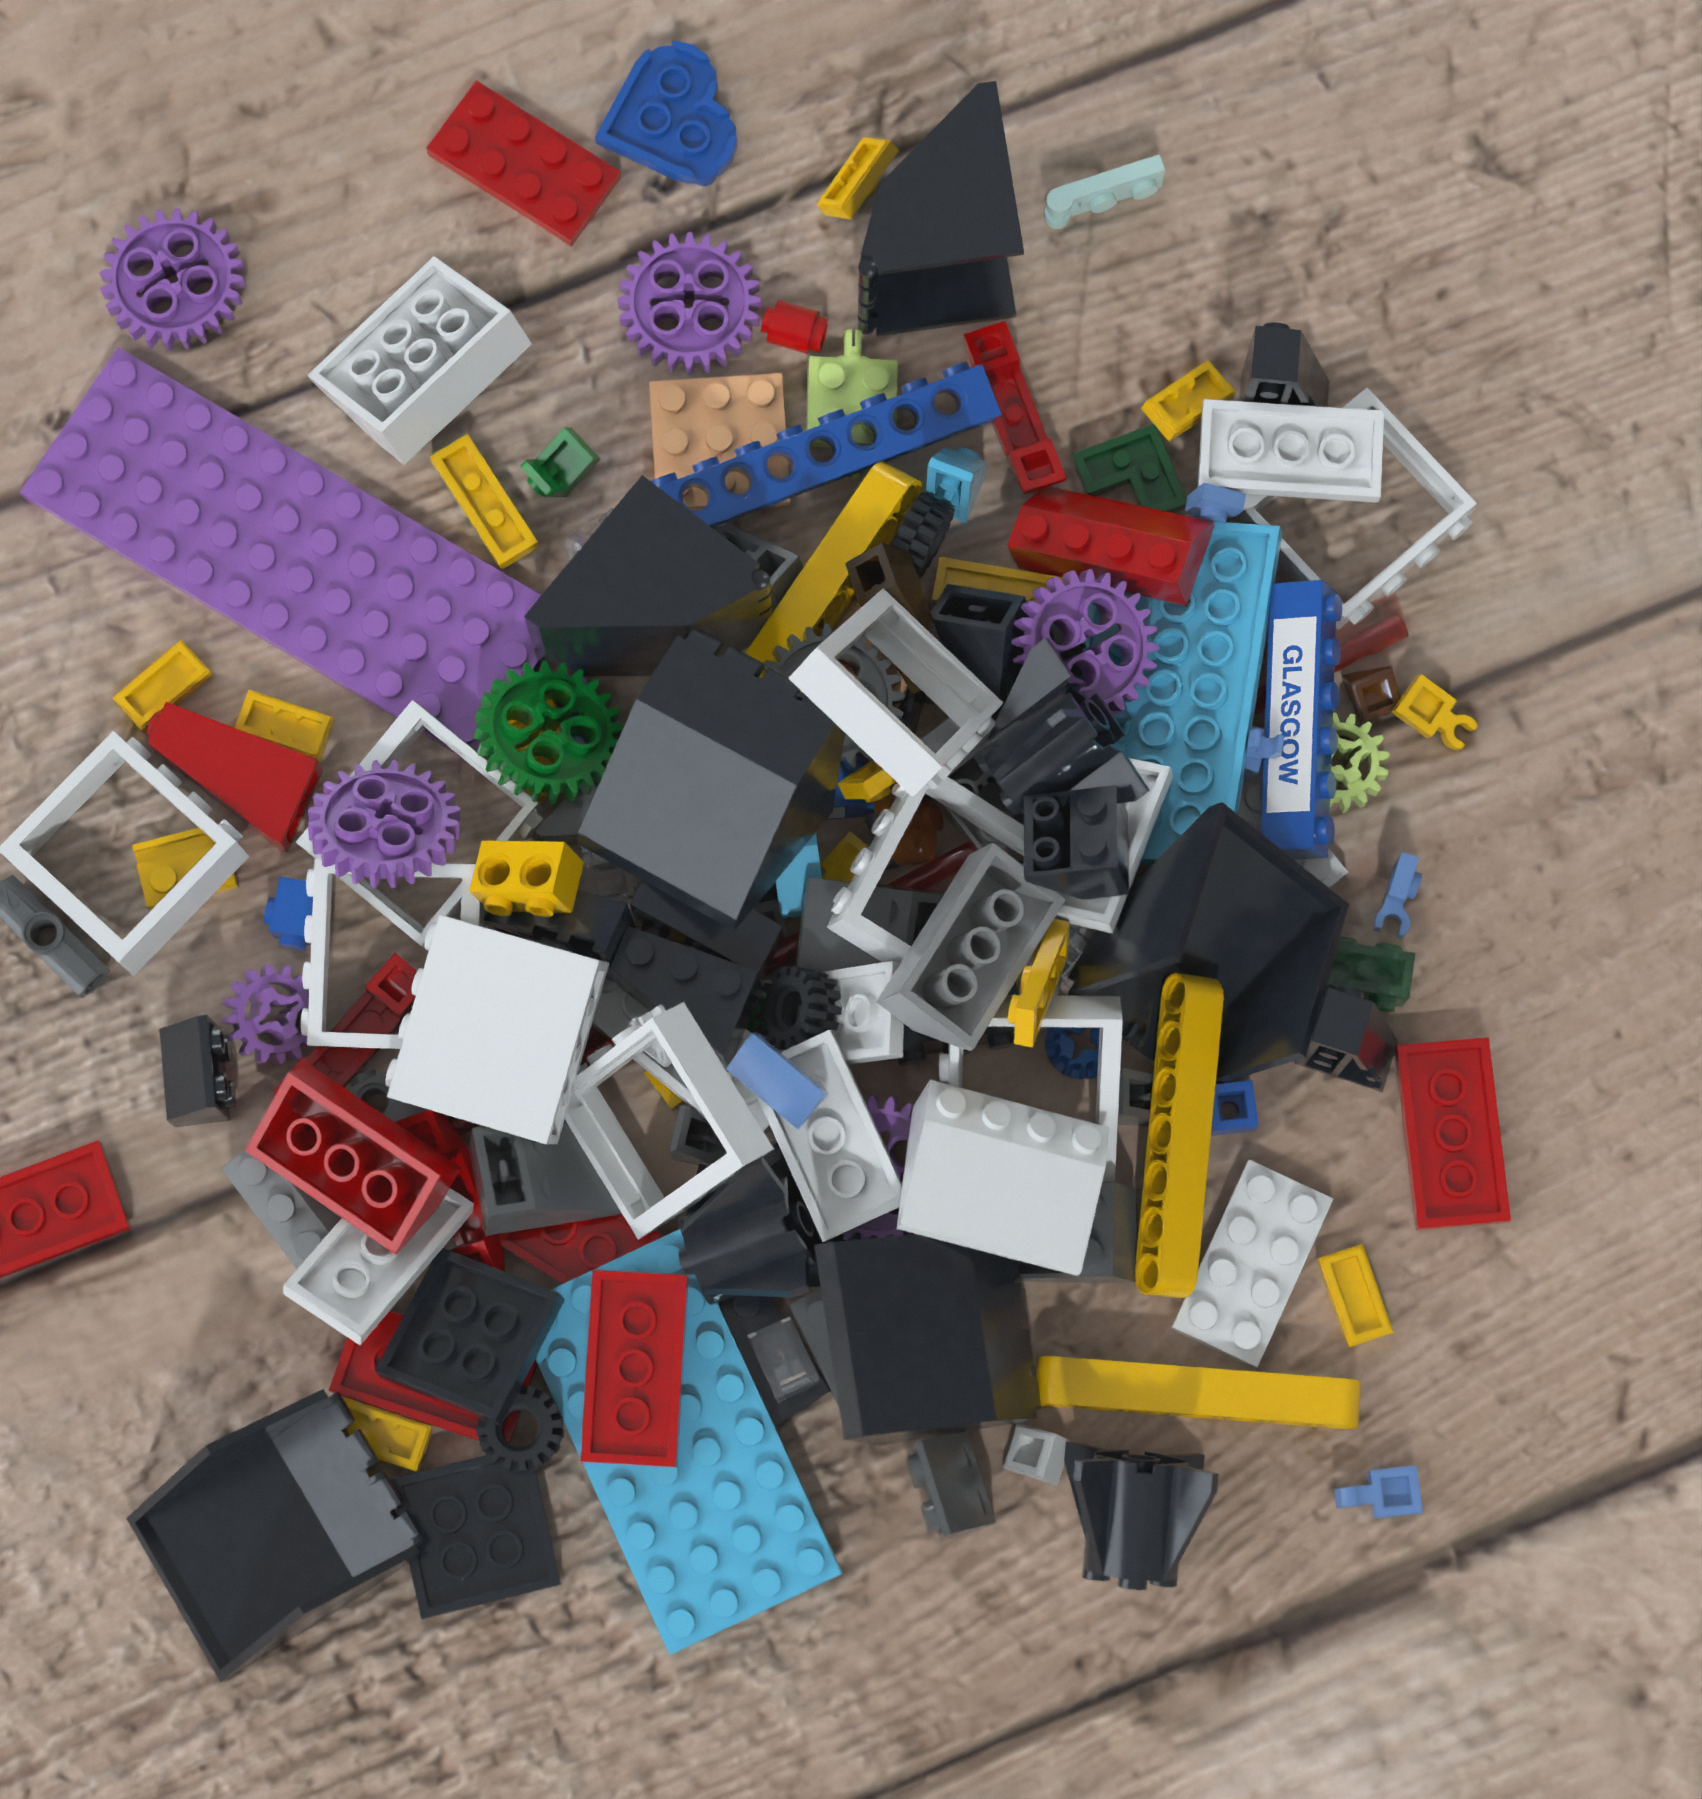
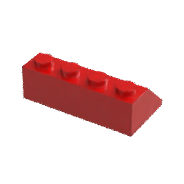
[1007,486,1215,606]
[244,1066,461,1254]

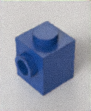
[264,877,313,951]

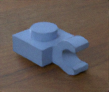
[1185,483,1246,523]
[1243,726,1284,784]
[1373,852,1422,939]
[1334,1466,1423,1519]

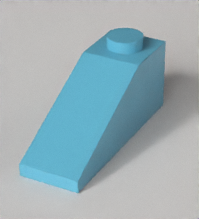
[926,446,987,524]

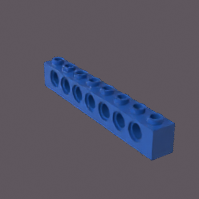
[651,362,1002,528]

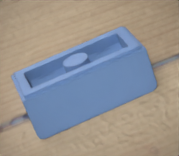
[726,1032,829,1130]

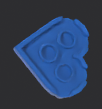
[595,41,737,186]

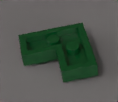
[1071,424,1187,513]

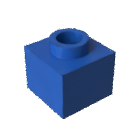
[1211,1080,1259,1136]

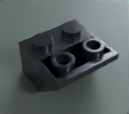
[931,584,1029,701]
[1024,785,1129,900]
[159,1015,236,1127]

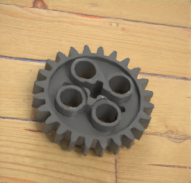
[759,624,905,772]

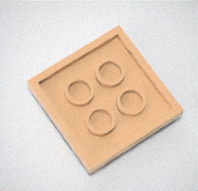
[649,373,791,511]

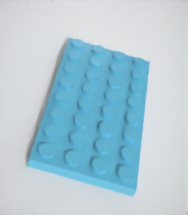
[1075,522,1282,865]
[535,1229,843,1655]

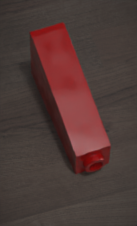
[147,702,323,853]

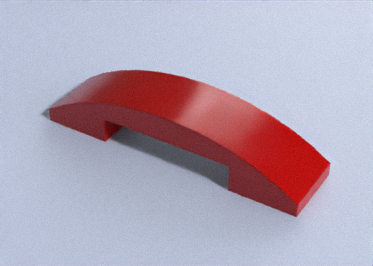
[963,320,1066,495]
[272,953,417,1095]
[396,1109,505,1271]

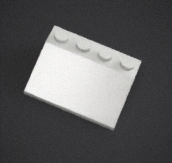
[307,256,532,465]
[897,1080,1109,1276]

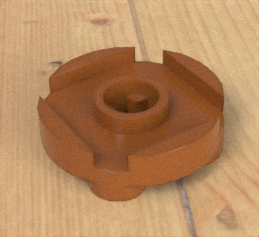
[874,782,944,866]

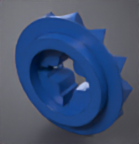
[1045,1027,1099,1080]

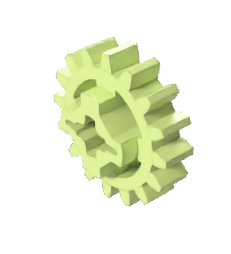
[1330,712,1390,813]

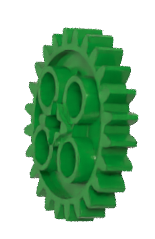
[473,661,624,804]

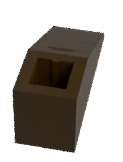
[845,543,941,694]

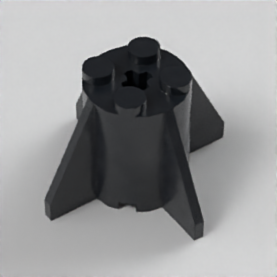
[975,638,1150,815]
[678,1156,826,1305]
[1064,1442,1219,1590]

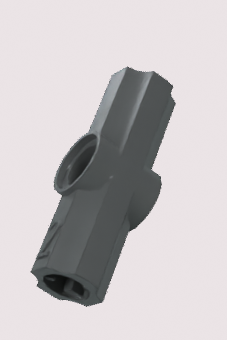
[0,874,110,999]

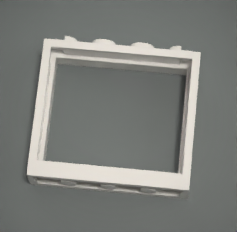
[1235,388,1477,630]
[788,588,1003,797]
[296,700,545,947]
[0,731,249,976]
[827,777,1024,963]
[301,859,487,1049]
[939,995,1123,1182]
[565,1002,774,1239]

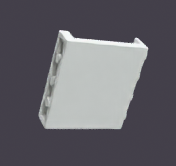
[385,915,609,1144]

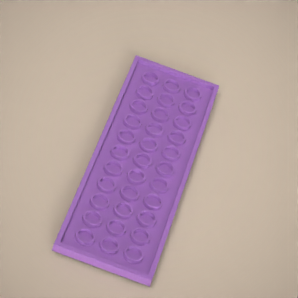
[20,347,541,756]

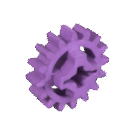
[221,964,313,1065]

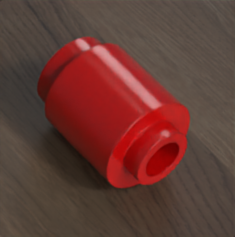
[761,300,829,354]

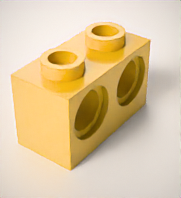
[469,841,584,917]

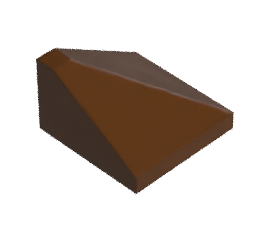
[1341,666,1401,724]

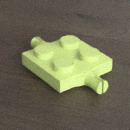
[806,329,898,479]

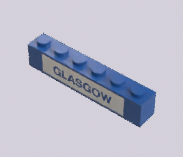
[1261,580,1342,859]

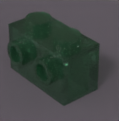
[1324,936,1415,1012]

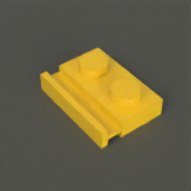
[132,822,239,911]

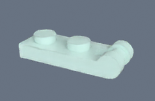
[1044,155,1165,229]

